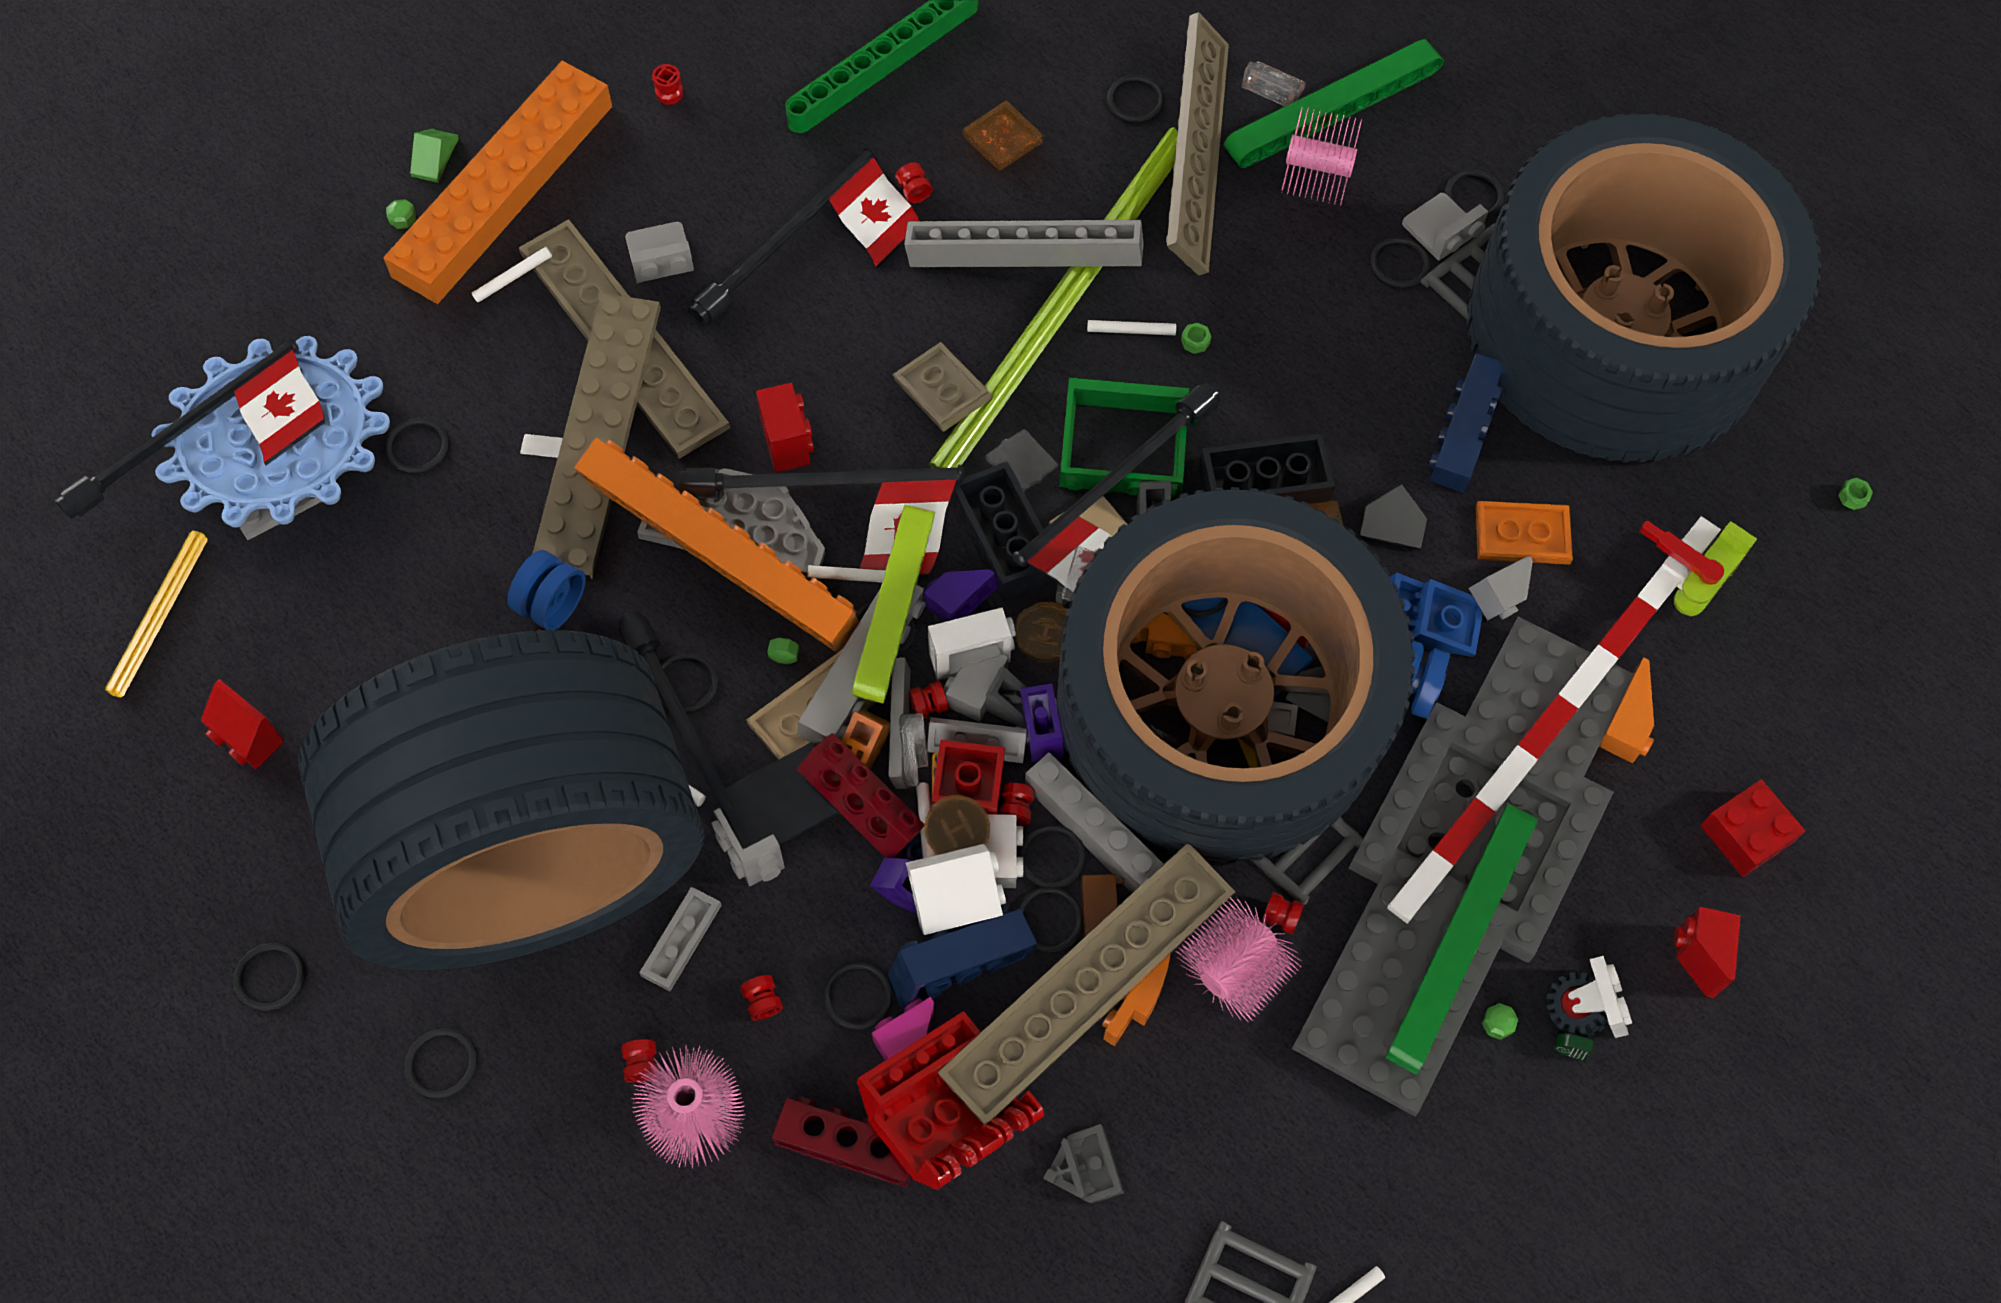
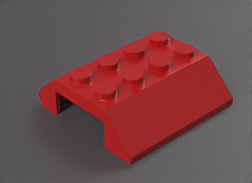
[857,1011,1044,1190]

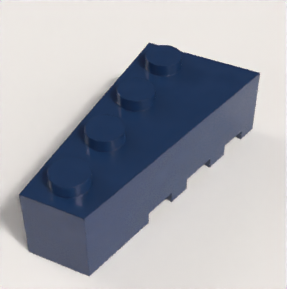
[1428,353,1507,493]
[887,909,1037,1012]

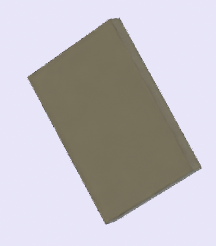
[893,342,992,432]

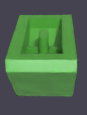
[410,129,459,183]

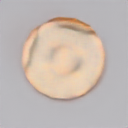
[1015,602,1067,662]
[924,795,990,855]

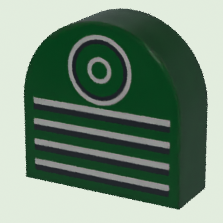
[1554,1033,1594,1062]

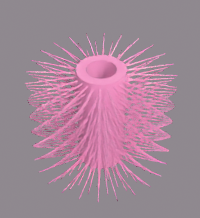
[1282,107,1362,205]
[1176,897,1301,1022]
[631,1046,745,1169]

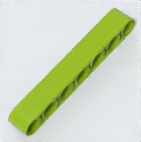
[852,504,935,703]

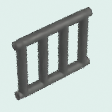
[1421,223,1496,320]
[1250,763,1364,905]
[1184,1221,1317,1303]

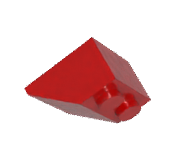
[201,679,284,770]
[1673,907,1741,999]

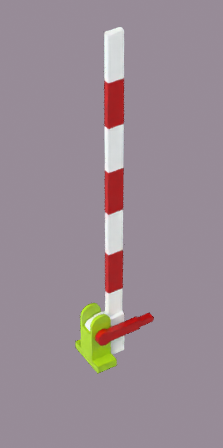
[1387,516,1757,924]

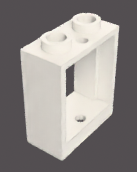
[928,607,1016,681]

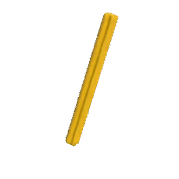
[105,530,207,698]

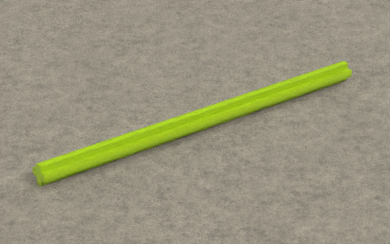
[929,127,1178,468]

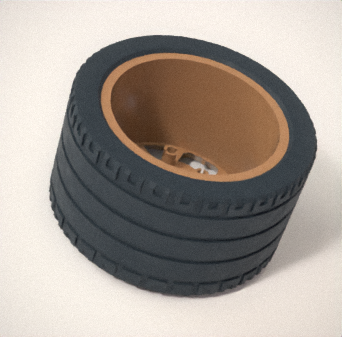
[1467,114,1821,462]
[1057,487,1415,864]
[298,630,704,970]

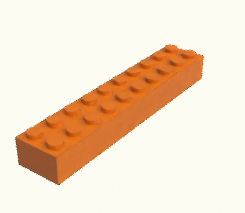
[383,60,612,304]
[574,437,859,653]

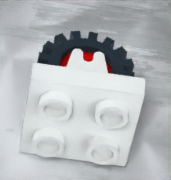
[1546,956,1632,1038]

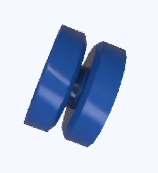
[507,549,586,630]
[1410,641,1450,719]

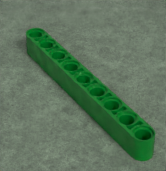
[785,0,979,133]
[1224,39,1444,168]
[1385,803,1538,1075]

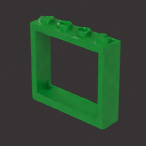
[1059,378,1189,498]

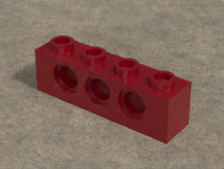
[797,733,926,858]
[772,1097,910,1188]

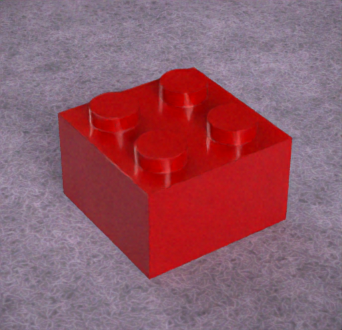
[756,383,814,473]
[931,740,1005,815]
[1700,779,1805,877]

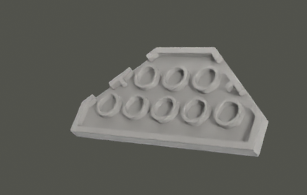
[637,468,826,579]

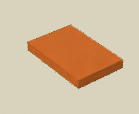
[1475,501,1573,565]

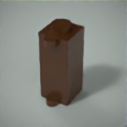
[1081,874,1125,938]

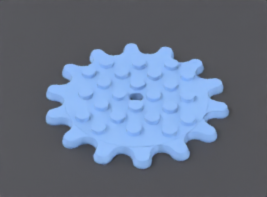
[151,336,390,527]

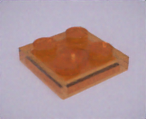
[963,100,1043,171]

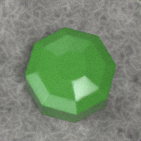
[386,199,416,229]
[1181,323,1211,354]
[1838,478,1873,510]
[768,638,800,664]
[1482,1003,1518,1040]

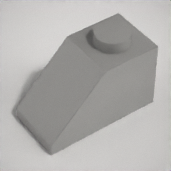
[1469,555,1533,621]
[944,655,1008,722]

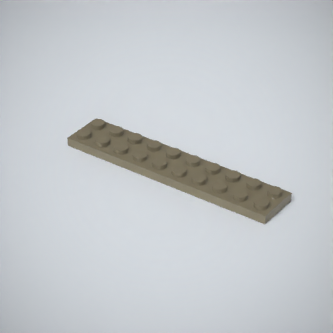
[1166,12,1229,275]
[519,219,730,459]
[533,293,661,580]
[938,844,1235,1125]

